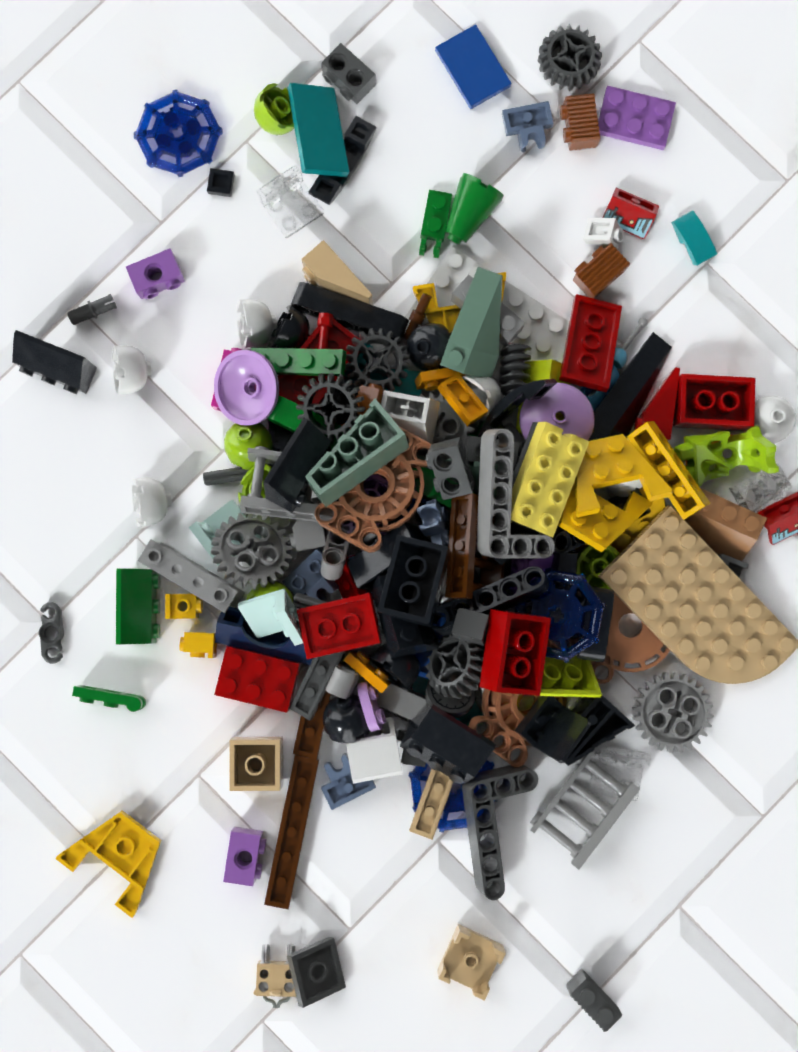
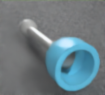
[613,317,648,369]

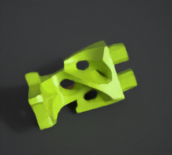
[674,426,779,487]

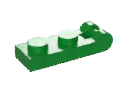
[72,685,146,712]

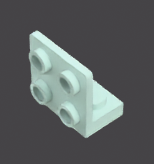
[189,500,261,566]
[238,589,303,646]

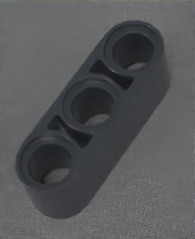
[577,586,614,663]

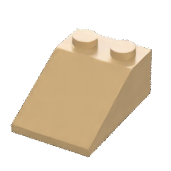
[301,240,373,305]

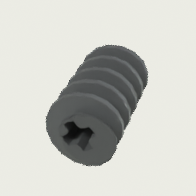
[499,344,532,396]

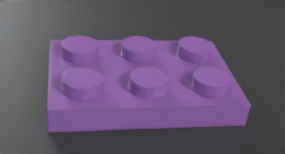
[598,85,676,150]

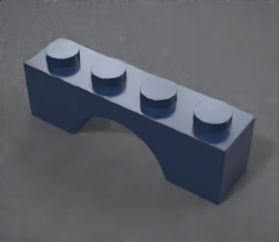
[215,606,313,665]

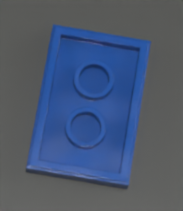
[435,24,512,110]

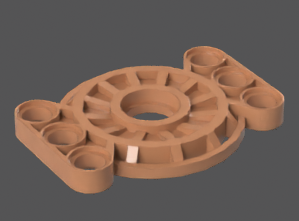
[315,426,431,553]
[563,593,670,684]
[469,638,567,767]

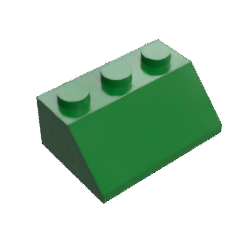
[116,568,161,645]

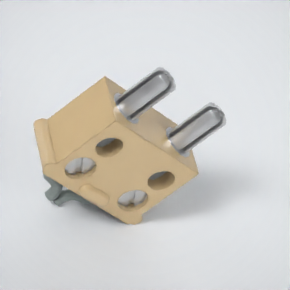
[253,944,296,1008]

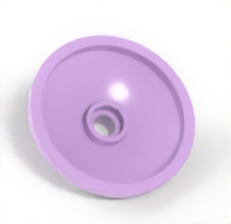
[214,350,279,425]
[519,382,594,441]

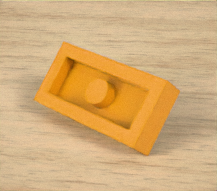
[414,368,466,391]
[437,373,489,427]
[344,650,391,694]

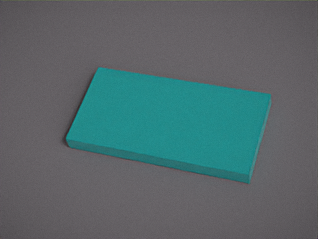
[287,82,350,177]

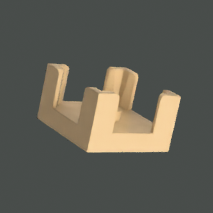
[437,924,506,1001]

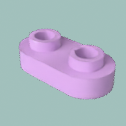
[357,681,386,732]

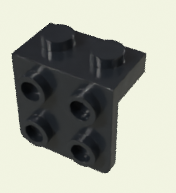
[515,696,591,763]

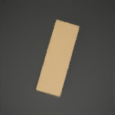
[409,768,453,840]

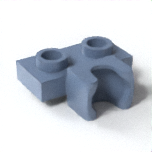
[501,101,554,152]
[417,499,449,546]
[282,548,339,601]
[321,753,376,810]

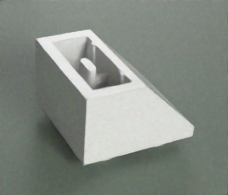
[381,390,441,451]
[346,717,403,784]

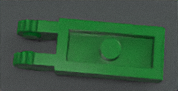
[419,189,452,259]

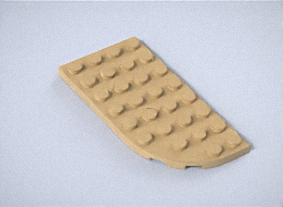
[598,505,798,684]

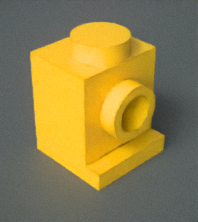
[165,594,203,619]
[179,632,217,658]

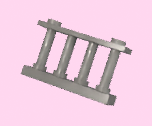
[240,446,334,522]
[137,539,246,613]
[530,752,640,870]

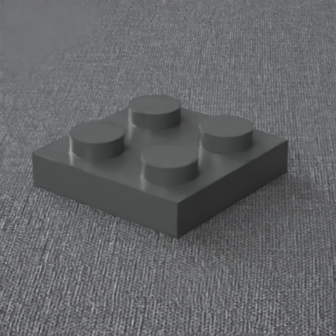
[287,937,346,1008]

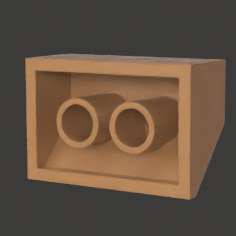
[684,488,767,561]

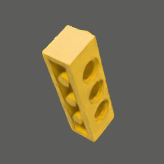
[626,421,710,520]

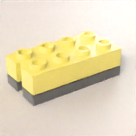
[511,422,589,538]

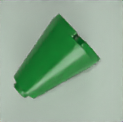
[445,173,504,245]

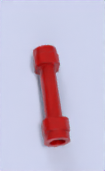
[317,313,333,349]

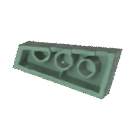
[305,398,409,507]

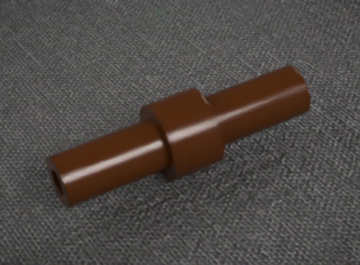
[403,293,432,340]

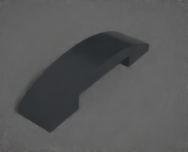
[308,116,377,205]
[478,379,557,440]

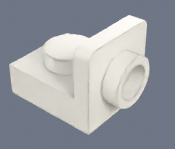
[583,218,623,249]

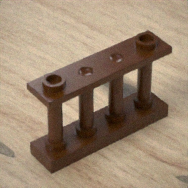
[445,493,505,604]

